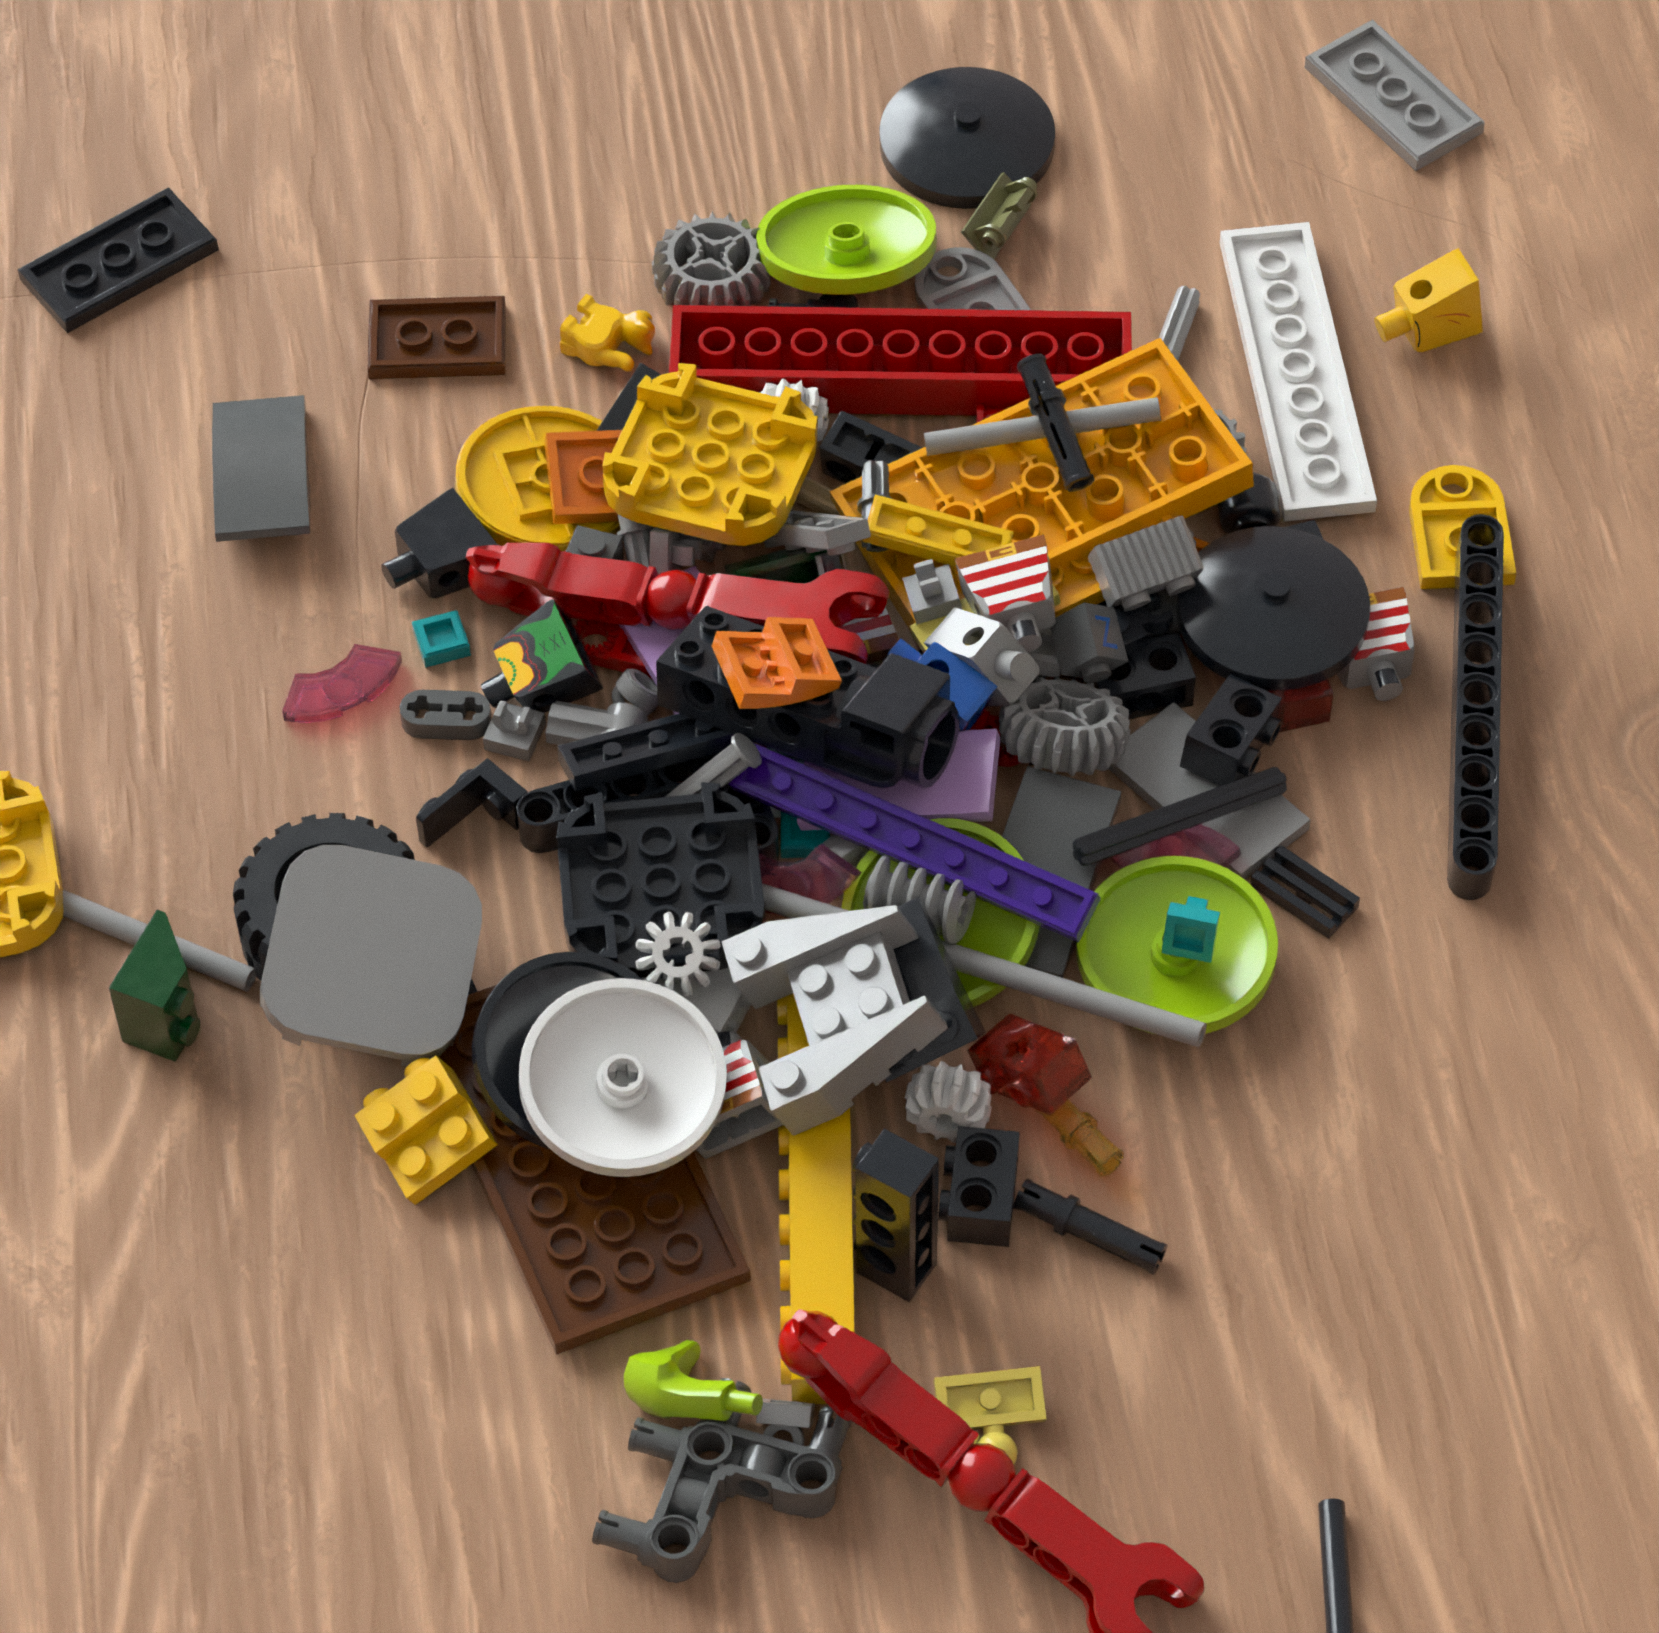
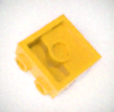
[354,1055,497,1205]

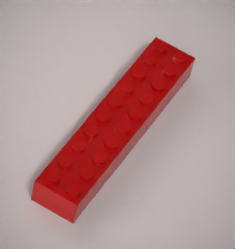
[669,305,1132,416]

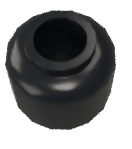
[1218,472,1281,534]

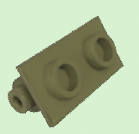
[961,172,1037,259]

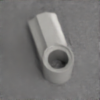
[545,701,648,745]

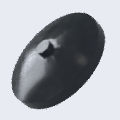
[879,67,1055,209]
[1177,526,1370,691]
[472,952,644,1150]

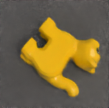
[559,294,655,372]

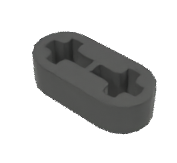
[399,689,492,740]

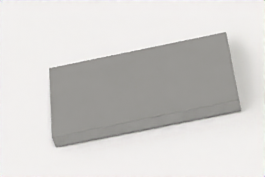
[1304,19,1485,171]
[1109,702,1311,880]

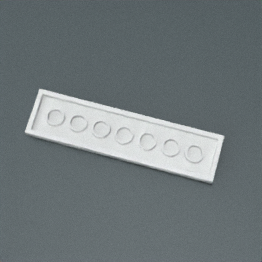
[1220,222,1377,522]

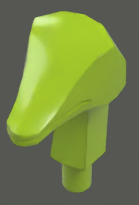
[624,1340,763,1421]

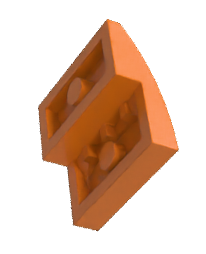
[711,617,842,709]

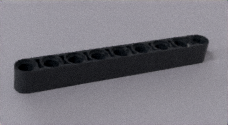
[1447,514,1504,900]

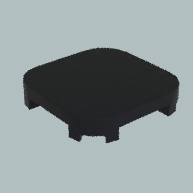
[556,782,766,978]

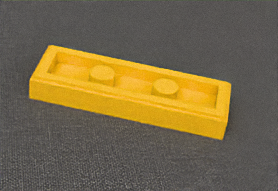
[862,495,1014,567]

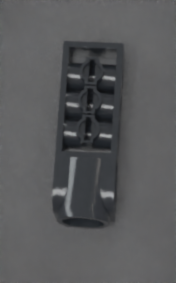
[656,606,960,788]

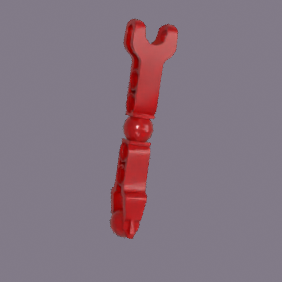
[466,543,890,664]
[778,1309,1205,1633]

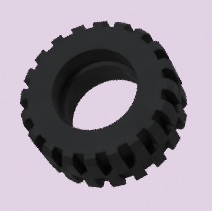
[233,813,415,981]

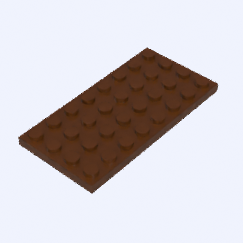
[438,985,751,1355]

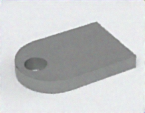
[915,247,1031,310]

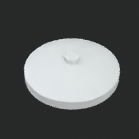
[519,978,727,1177]

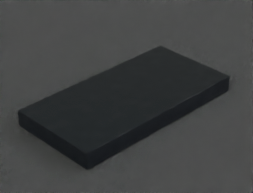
[18,187,219,333]

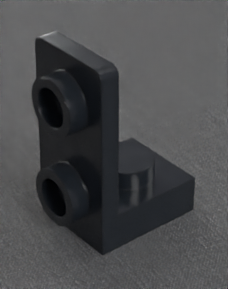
[416,758,528,847]

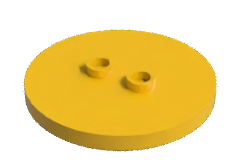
[455,406,620,551]

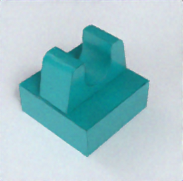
[1161,896,1220,963]

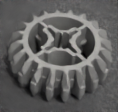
[652,211,772,306]
[998,676,1131,776]

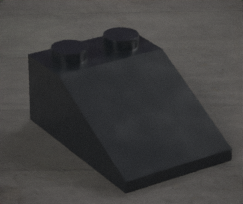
[885,896,986,1082]

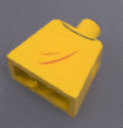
[1374,248,1483,353]

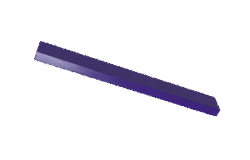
[728,743,1101,943]

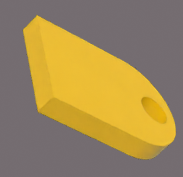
[1409,465,1517,589]

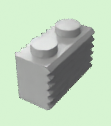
[1088,515,1204,611]

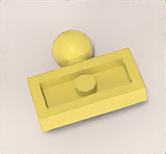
[933,1366,1047,1464]

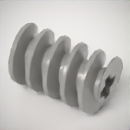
[863,856,976,944]

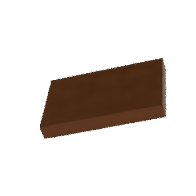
[367,296,506,379]

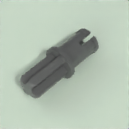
[857,460,892,552]

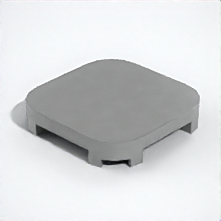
[260,845,482,1066]

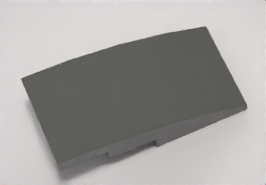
[212,395,310,542]
[1002,766,1121,978]

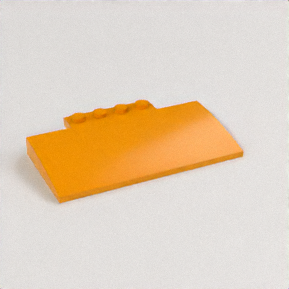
[829,338,1254,630]

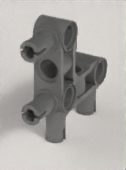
[592,1378,852,1583]

